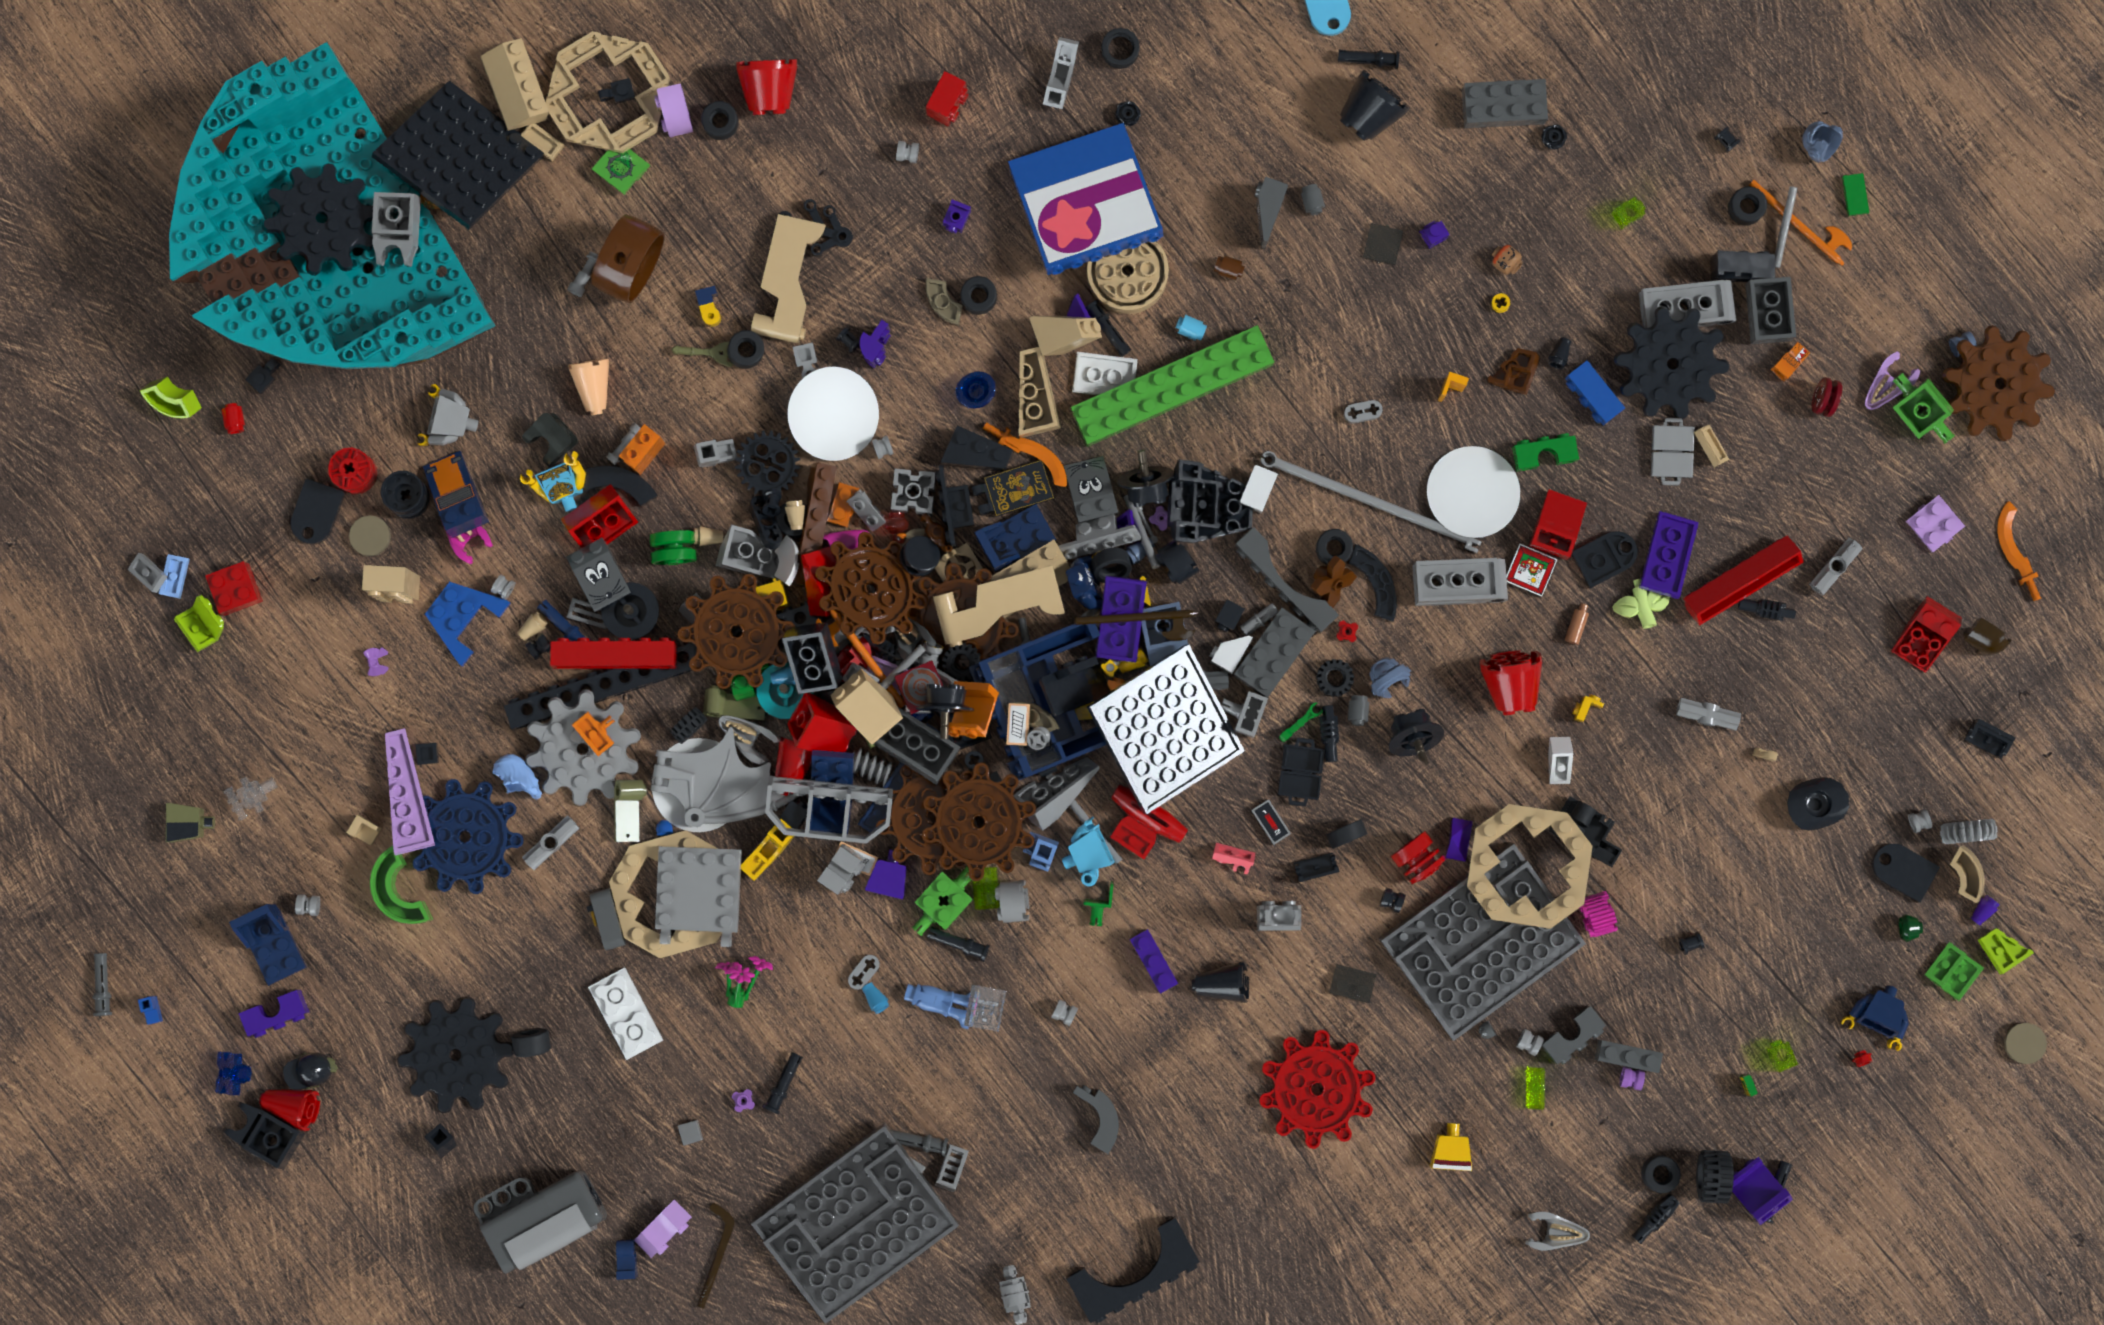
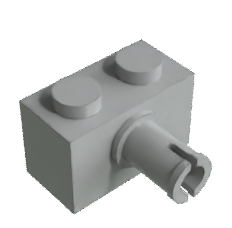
[1221,691,1268,738]

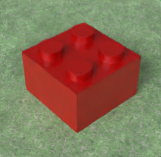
[926,71,969,127]
[205,561,263,616]

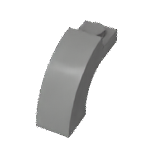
[1043,37,1079,109]

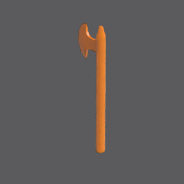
[1748,180,1852,265]
[816,610,906,708]

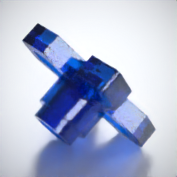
[215,1052,252,1095]

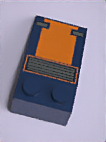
[423,451,489,538]

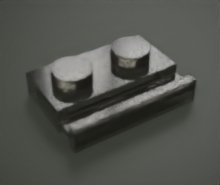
[1329,964,1377,1003]

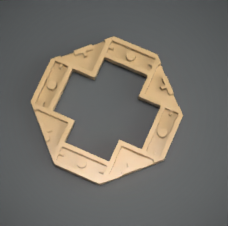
[546,31,670,153]
[1467,804,1592,929]
[609,830,722,958]

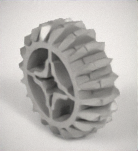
[1940,819,1998,844]

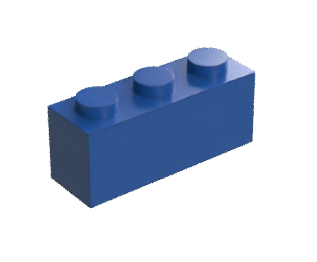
[1565,361,1625,426]

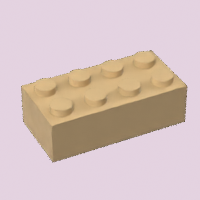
[362,565,420,604]

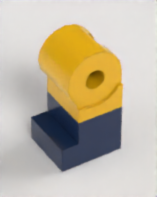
[695,285,721,327]

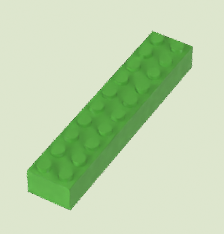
[1071,325,1274,447]

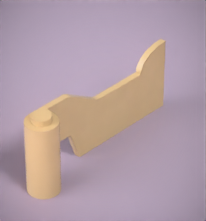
[751,214,826,344]
[933,566,1065,647]

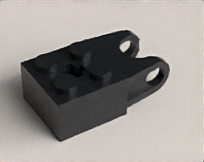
[222,1101,305,1170]

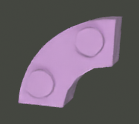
[654,84,693,137]
[634,1200,692,1258]

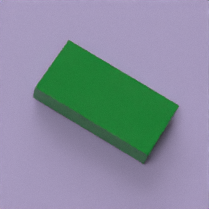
[1842,173,1870,217]

